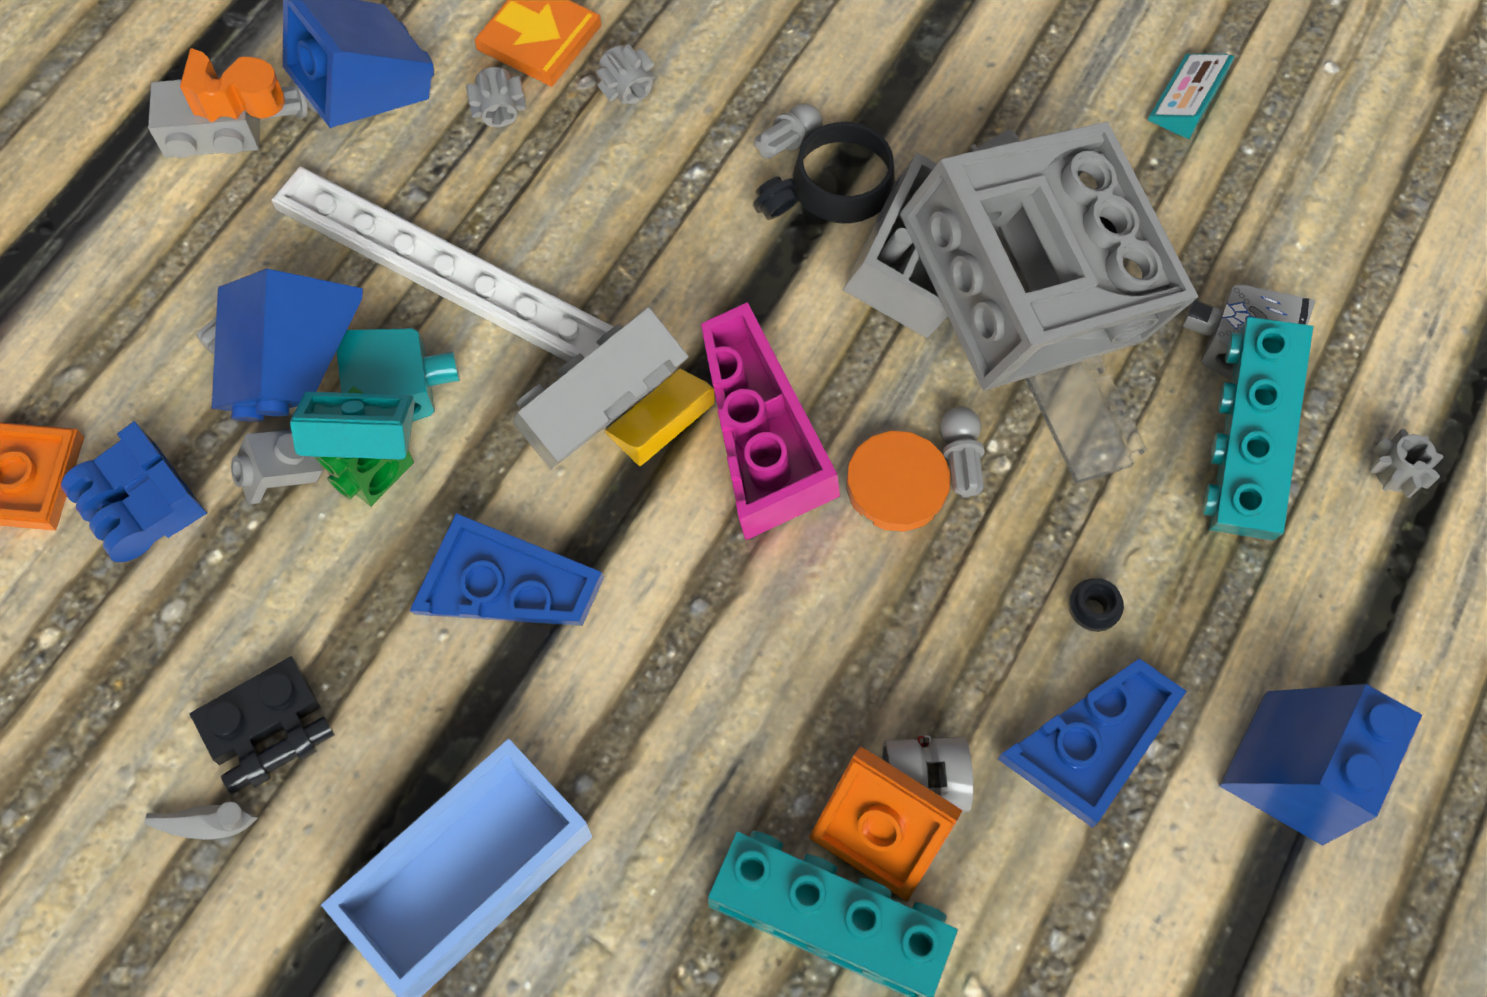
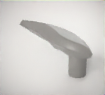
[145,802,258,840]

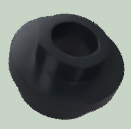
[753,176,799,220]
[1068,578,1124,632]

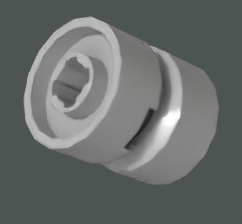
[882,737,973,813]

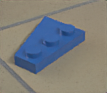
[998,658,1186,828]

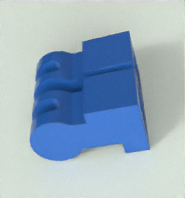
[61,421,207,562]

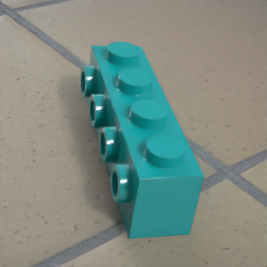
[1202,317,1314,541]
[708,830,958,997]

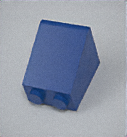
[283,0,434,128]
[212,268,363,422]
[1219,684,1422,846]

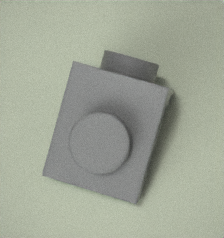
[231,430,323,504]

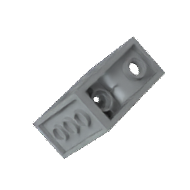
[900,121,1199,391]

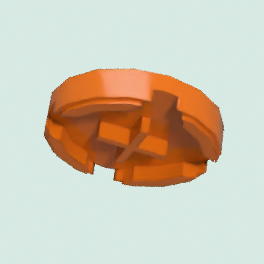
[846,431,950,532]

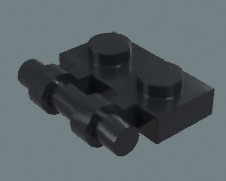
[189,656,335,795]

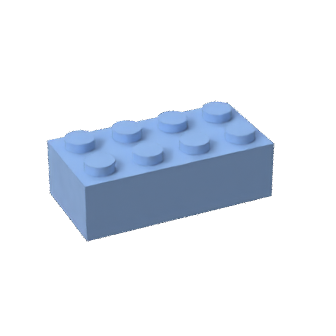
[321,738,592,997]

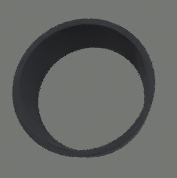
[792,122,895,223]

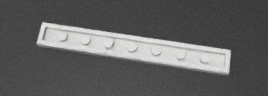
[271,166,613,362]

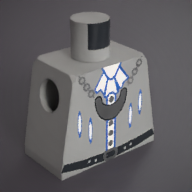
[1182,284,1315,380]

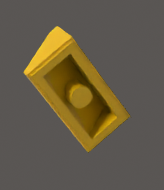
[605,369,714,467]

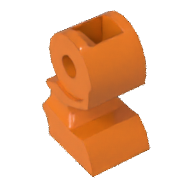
[180,48,285,122]

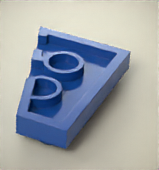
[410,513,605,626]

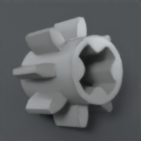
[596,45,655,104]
[466,67,526,127]
[1369,429,1443,498]

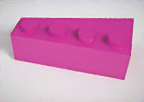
[701,302,840,540]

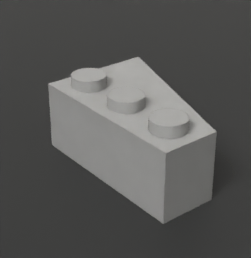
[843,152,948,338]
[512,307,689,470]

